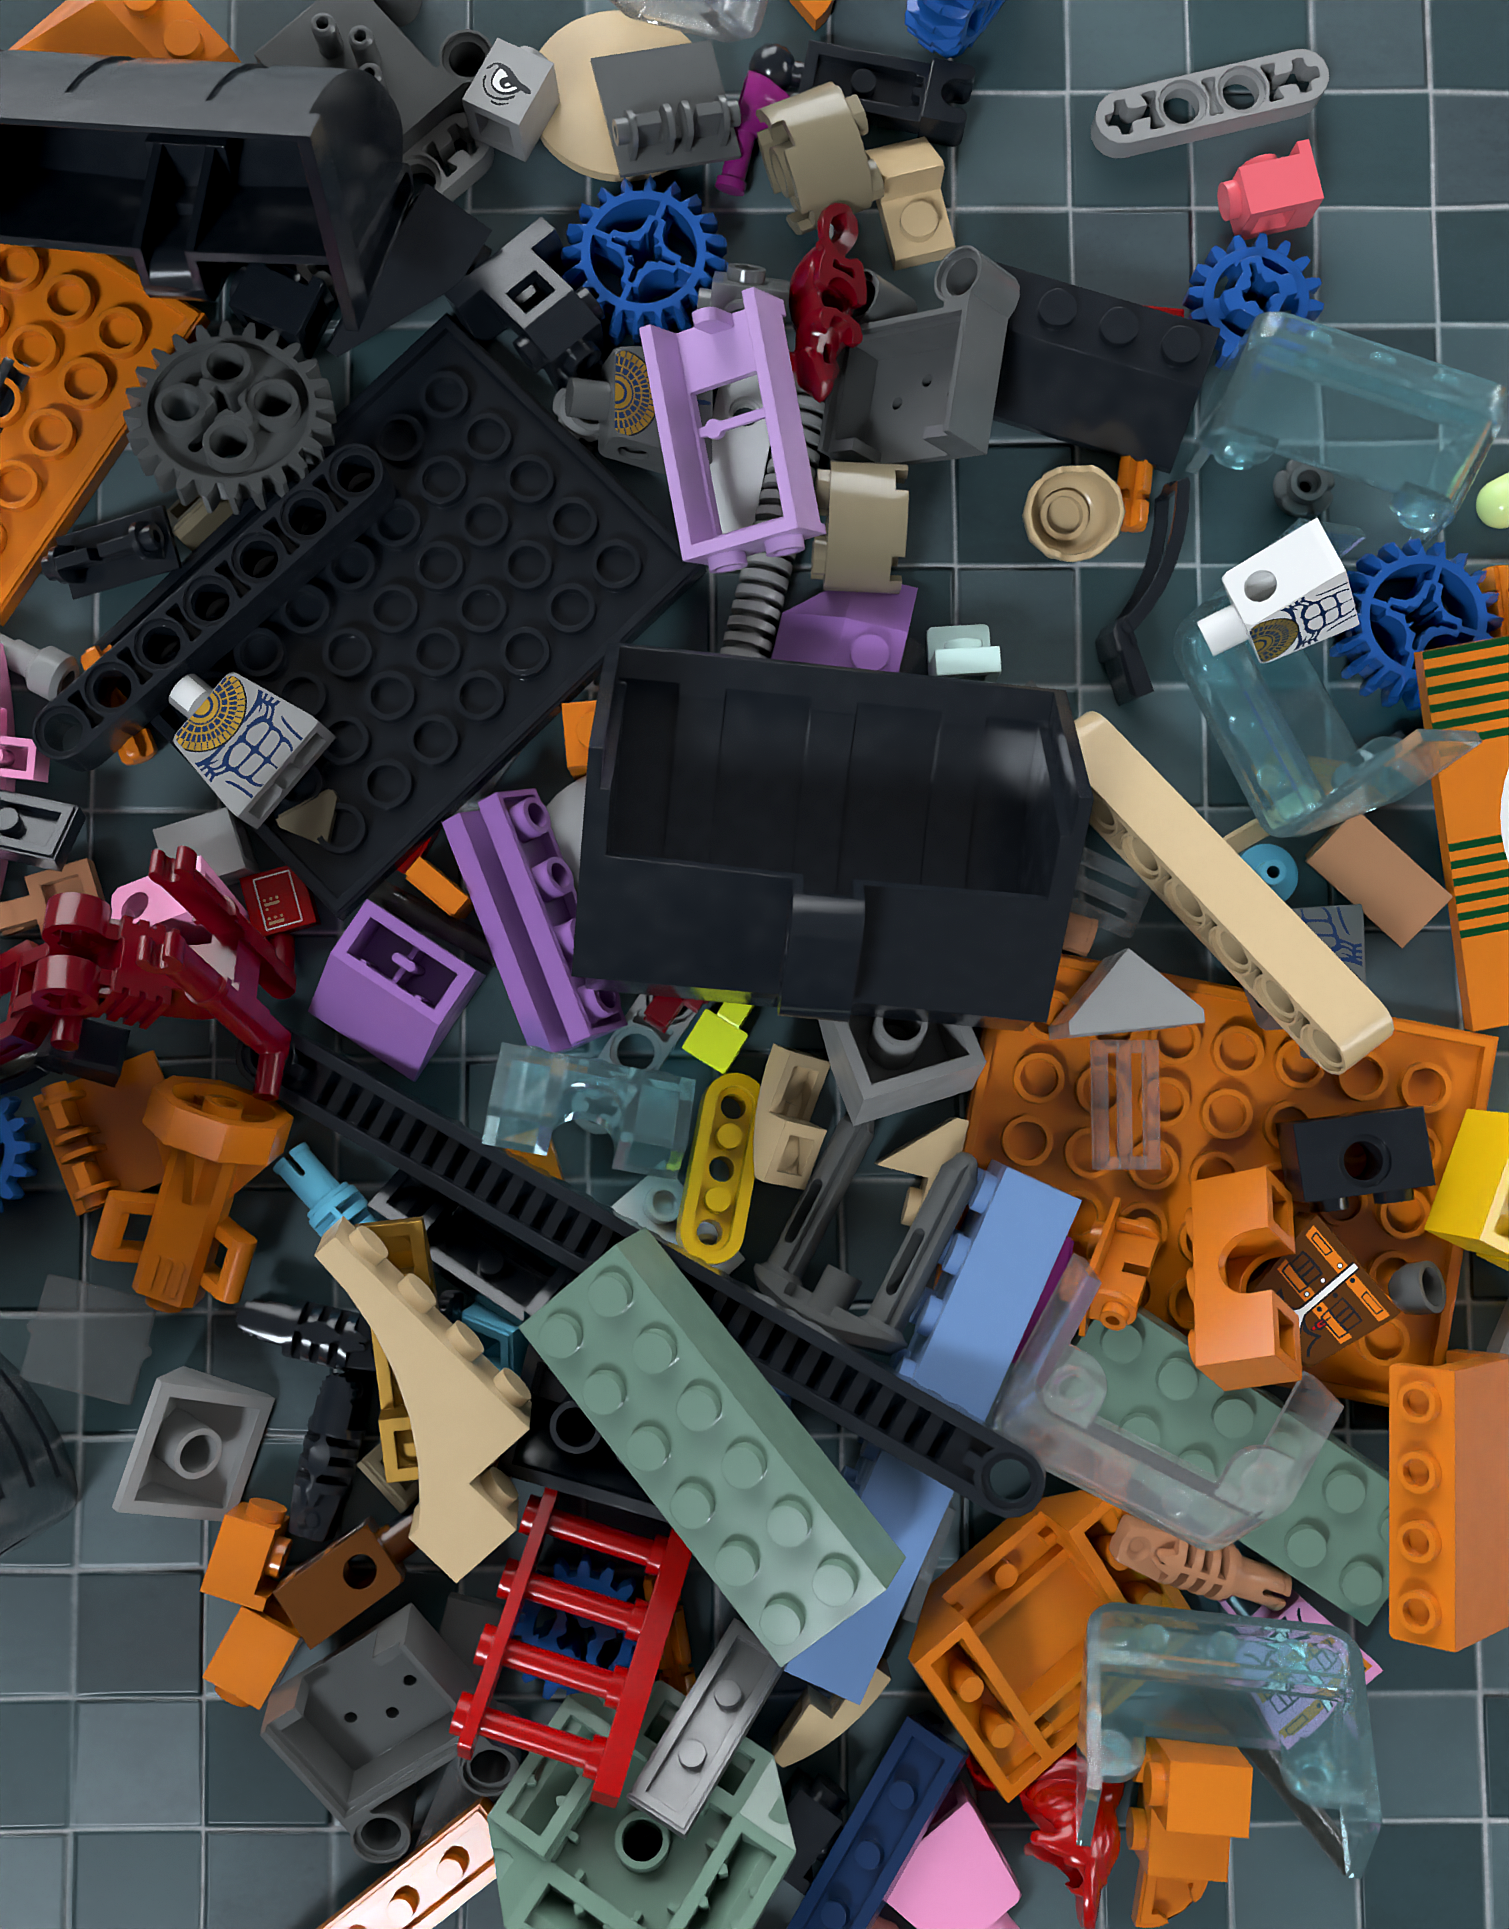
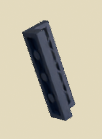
[786,1710,970,1929]

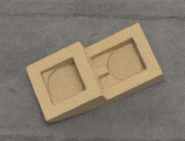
[753,1043,830,1190]
[771,1656,892,1768]

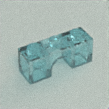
[481,1042,696,1180]

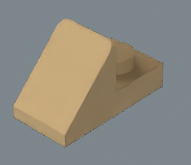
[865,137,956,271]
[874,1117,969,1227]

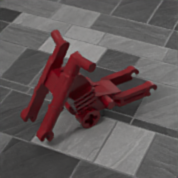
[0,845,297,1101]

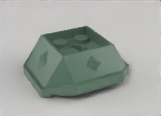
[487,1680,796,1929]

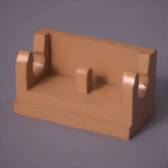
[1304,809,1453,949]

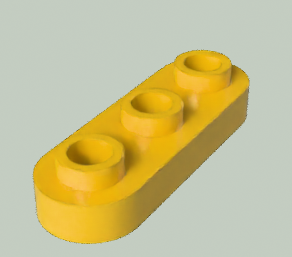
[676,1073,761,1266]

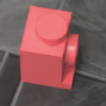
[1217,139,1324,240]

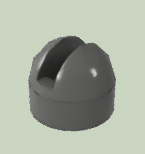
[1388,1261,1446,1315]

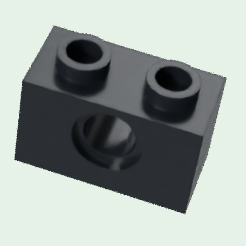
[1275,1106,1436,1213]

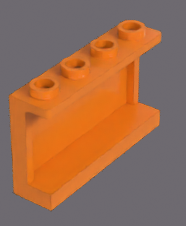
[1389,1349,1509,1653]

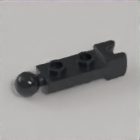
[749,40,976,147]

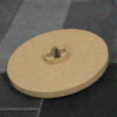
[539,10,692,182]

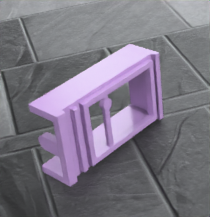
[639,287,827,573]

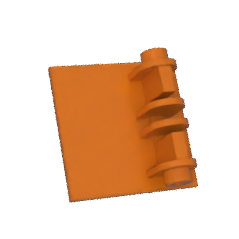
[33,1050,165,1216]

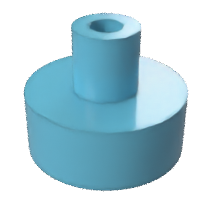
[1239,844,1298,901]

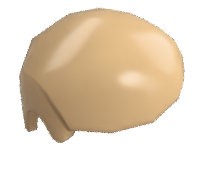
[1022,465,1126,562]

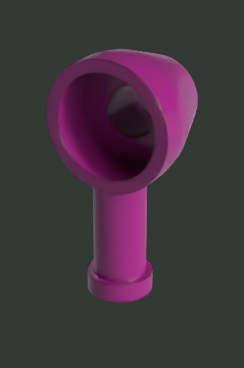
[715,70,791,196]

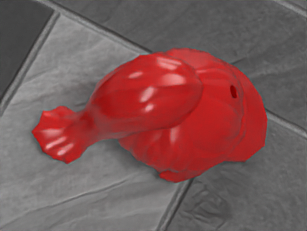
[965,1739,1124,1929]

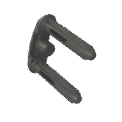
[753,1114,978,1356]

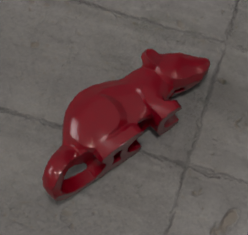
[788,203,867,403]

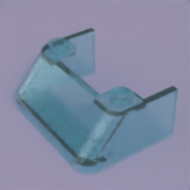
[1185,312,1509,546]
[1173,518,1482,838]
[1076,1602,1383,1879]

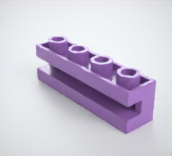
[442,788,628,1061]

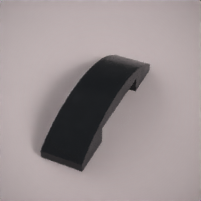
[367,1169,580,1326]

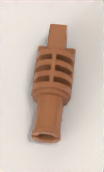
[1109,1515,1292,1611]

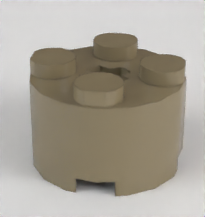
[756,81,884,235]
[811,461,909,594]

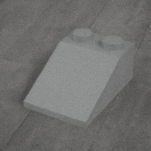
[819,1015,987,1126]

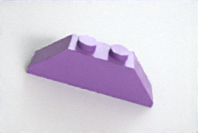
[771,584,918,672]

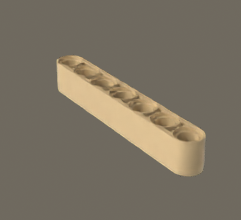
[1074,711,1394,1075]

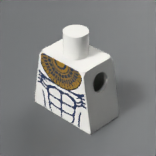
[1197,518,1359,663]

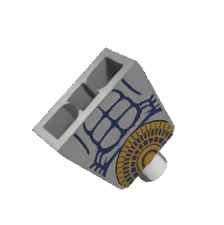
[169,672,336,829]

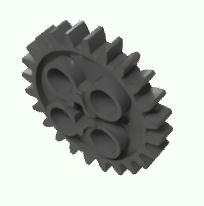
[123,321,337,515]

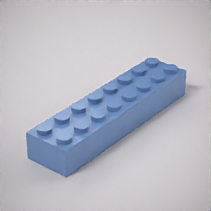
[784,1159,1082,1705]

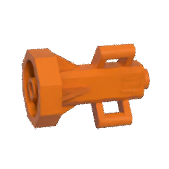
[91,1075,294,1313]

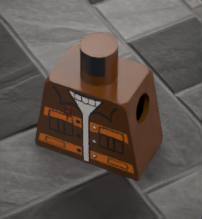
[1246,1211,1400,1368]
[273,1507,420,1650]

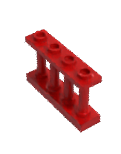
[449,1487,692,1808]

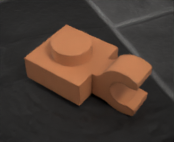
[0,858,106,937]

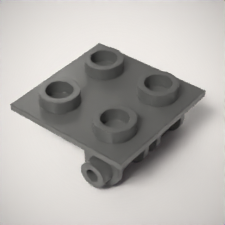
[590,40,741,178]

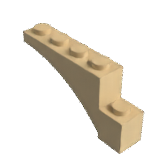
[314,1216,532,1583]

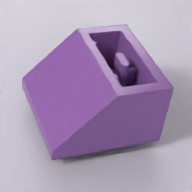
[308,899,486,1082]

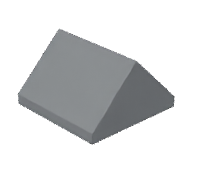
[1048,948,1205,1040]
[112,1366,275,1522]

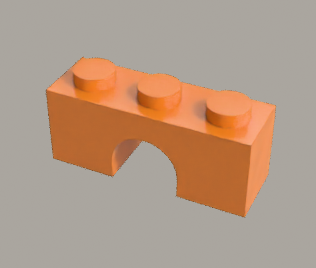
[1185,1166,1302,1391]

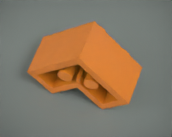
[1126,1718,1253,1882]

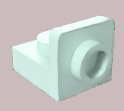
[926,624,1001,683]

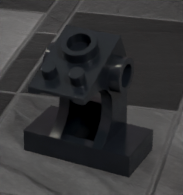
[444,216,608,392]

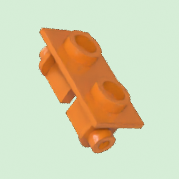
[1070,1197,1162,1337]

